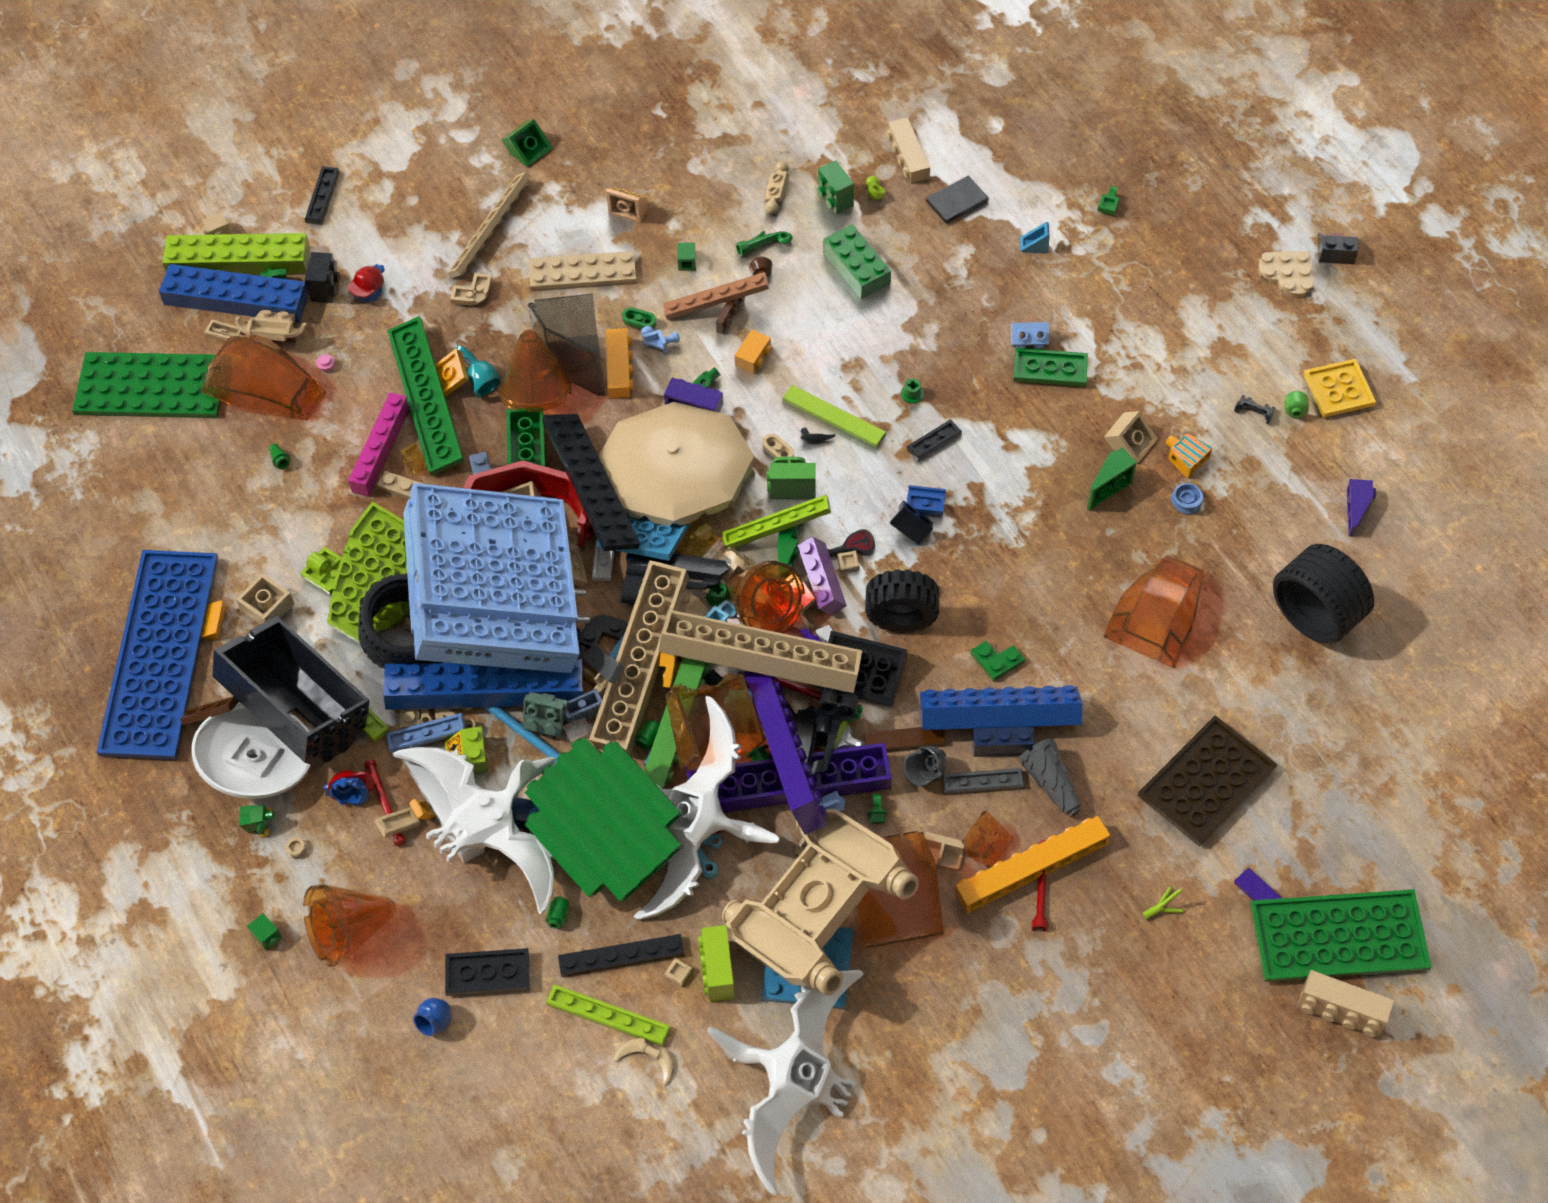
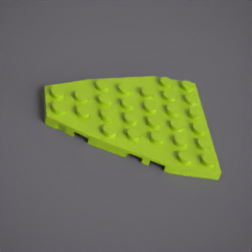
[327,501,410,644]

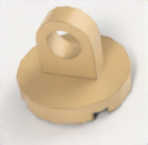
[723,547,759,584]

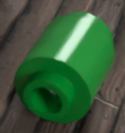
[635,720,660,750]
[545,896,570,929]

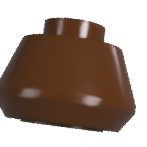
[749,256,773,277]

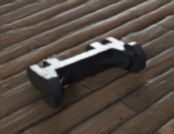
[1234,395,1275,425]

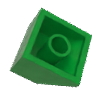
[501,119,553,167]

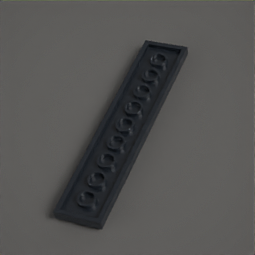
[542,414,640,551]

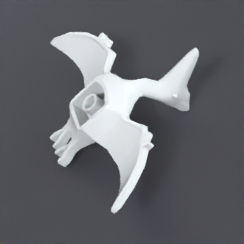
[633,696,780,920]
[393,747,556,914]
[708,970,864,1196]

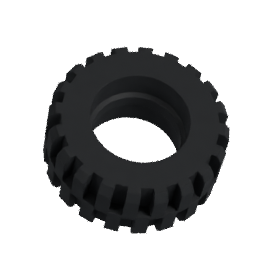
[865,569,939,633]

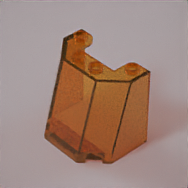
[665,673,766,770]

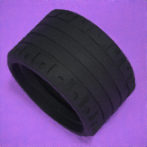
[1273,544,1374,644]
[358,573,434,669]

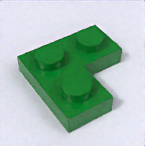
[970,641,1025,682]

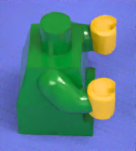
[239,805,275,837]

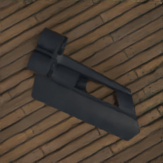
[621,553,729,605]
[795,688,859,776]

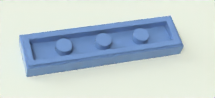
[386,713,466,753]

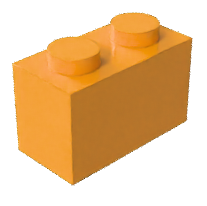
[734,330,772,374]

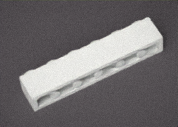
[406,760,485,863]

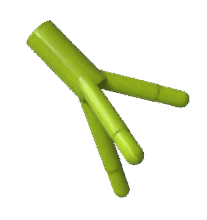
[1142,887,1184,920]

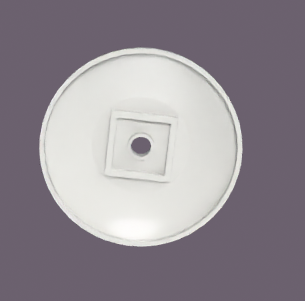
[192,704,311,799]

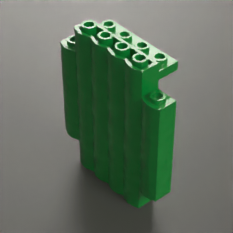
[524,737,684,903]

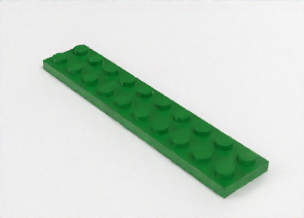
[387,316,465,476]

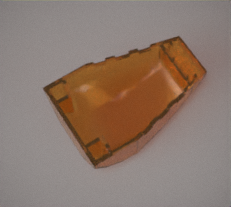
[202,334,326,421]
[1104,554,1204,669]

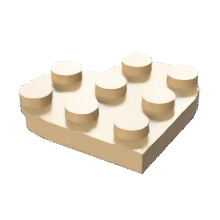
[1258,251,1314,298]

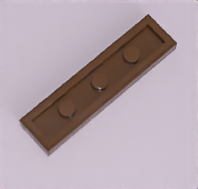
[864,727,945,751]

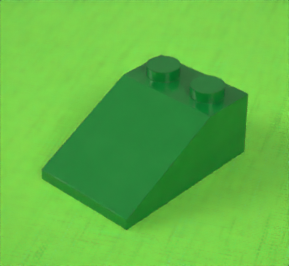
[1087,447,1137,511]

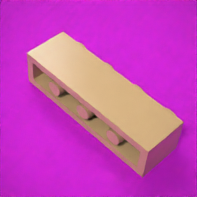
[886,118,930,184]

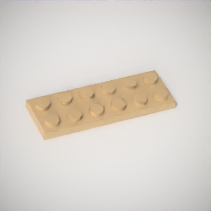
[529,251,636,291]

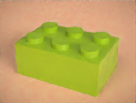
[698,925,735,1002]

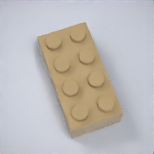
[1297,970,1394,1038]

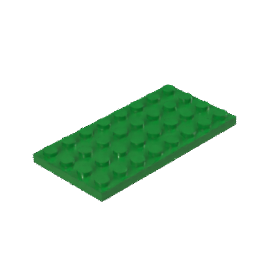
[72,352,229,418]
[1250,889,1432,982]

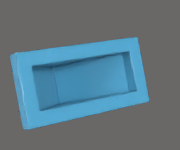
[1020,222,1050,253]

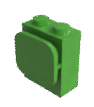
[767,457,816,499]

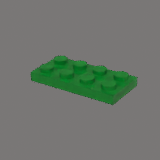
[1013,348,1088,387]

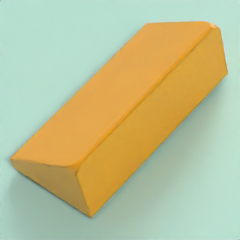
[202,601,226,640]

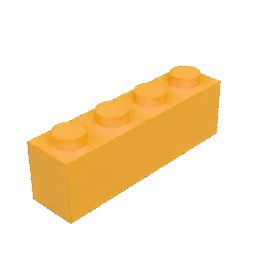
[606,328,634,399]

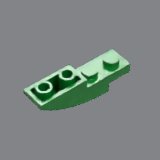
[777,523,805,580]

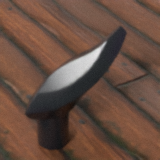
[800,428,835,443]

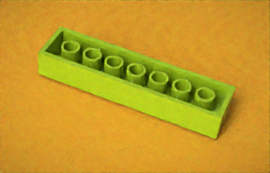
[163,233,310,275]

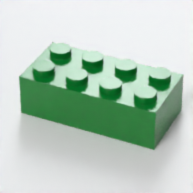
[823,224,891,299]
[506,407,547,467]

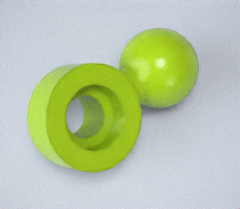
[866,176,886,200]

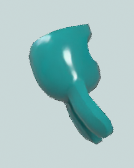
[456,345,501,398]

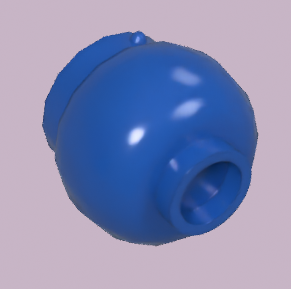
[413,998,452,1036]

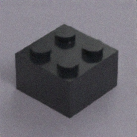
[304,252,340,303]

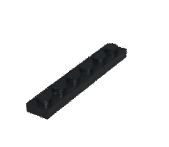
[558,934,684,977]

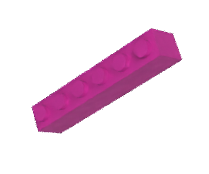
[348,392,410,497]

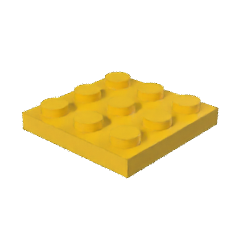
[1303,359,1376,418]

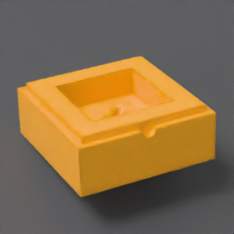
[409,799,435,820]

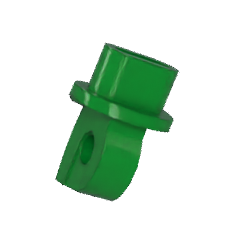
[260,268,287,279]
[693,367,721,388]
[867,794,888,824]

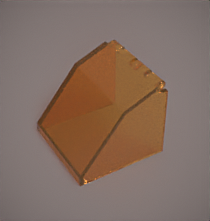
[854,830,944,949]

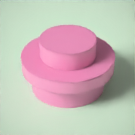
[316,354,335,372]

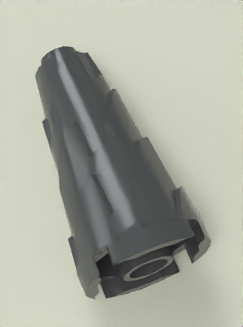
[1019,738,1081,817]

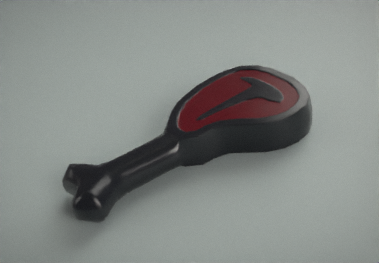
[828,529,875,557]

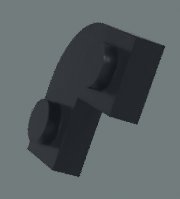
[578,615,628,649]

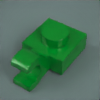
[1097,185,1119,215]

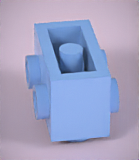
[1011,322,1049,348]

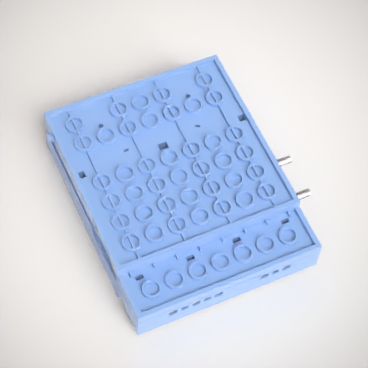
[403,483,590,673]

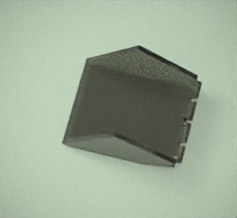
[528,293,605,396]

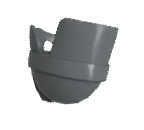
[903,746,946,786]

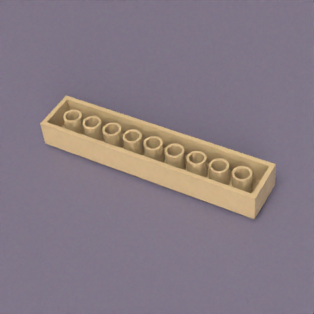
[589,560,689,755]
[659,609,862,693]

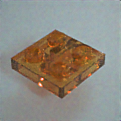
[961,811,1014,869]

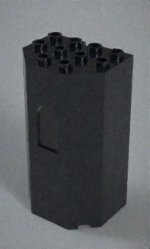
[212,616,370,766]

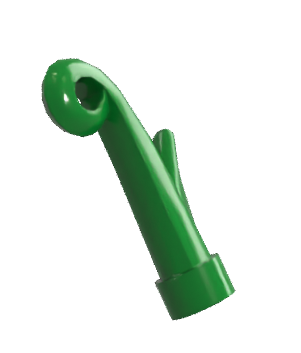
[736,231,793,256]

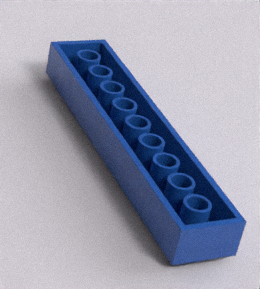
[383,659,583,710]

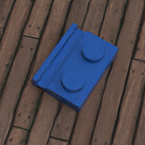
[907,485,946,516]

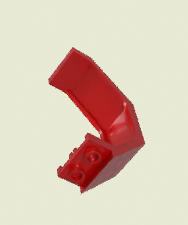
[463,460,596,548]

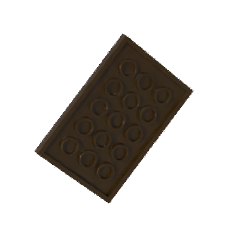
[1137,715,1278,847]

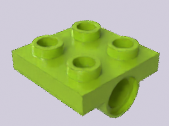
[300,546,342,595]

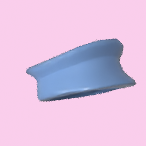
[1171,483,1203,514]

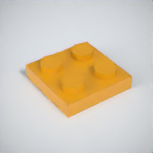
[436,349,469,397]

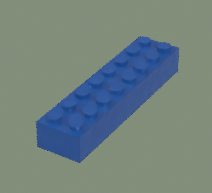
[159,264,309,323]
[920,685,1082,730]

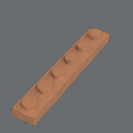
[663,272,769,320]

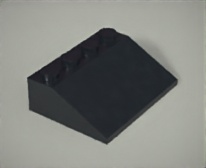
[817,631,909,706]

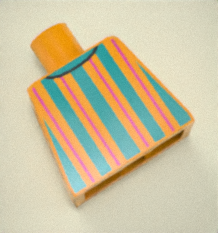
[1165,434,1213,478]

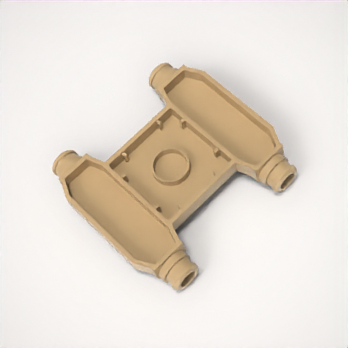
[722,809,919,996]

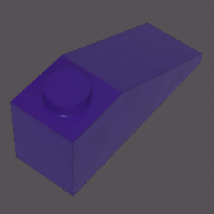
[1346,479,1376,537]

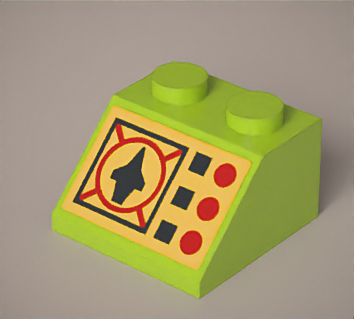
[445,726,488,774]

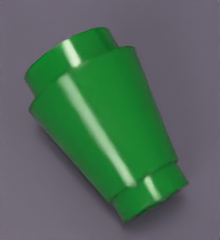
[268,443,290,469]

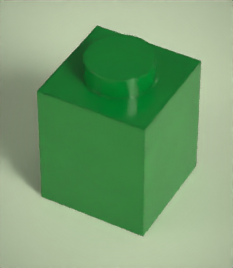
[677,242,696,271]
[247,913,282,950]

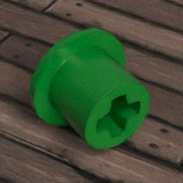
[901,379,924,404]
[706,583,731,607]
[745,744,771,761]

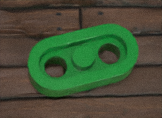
[622,307,657,329]

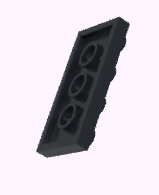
[445,948,530,996]

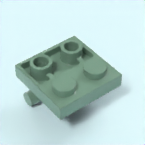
[523,692,568,738]

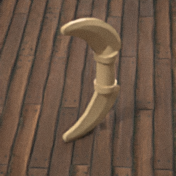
[615,1038,673,1085]

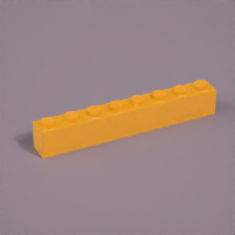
[955,816,1110,914]

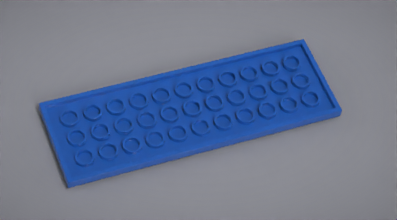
[96,550,218,760]

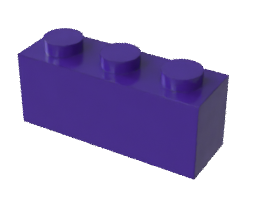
[664,377,723,413]

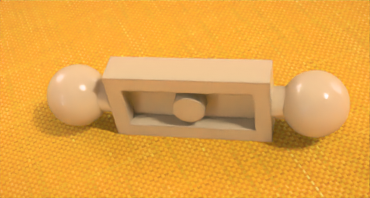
[764,161,789,214]

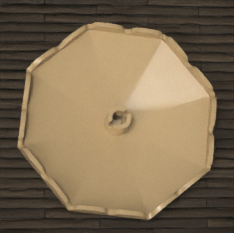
[598,402,754,526]

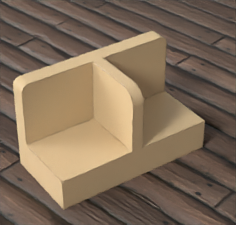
[919,832,965,871]

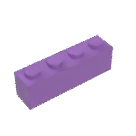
[798,536,847,615]

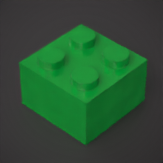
[817,160,854,214]

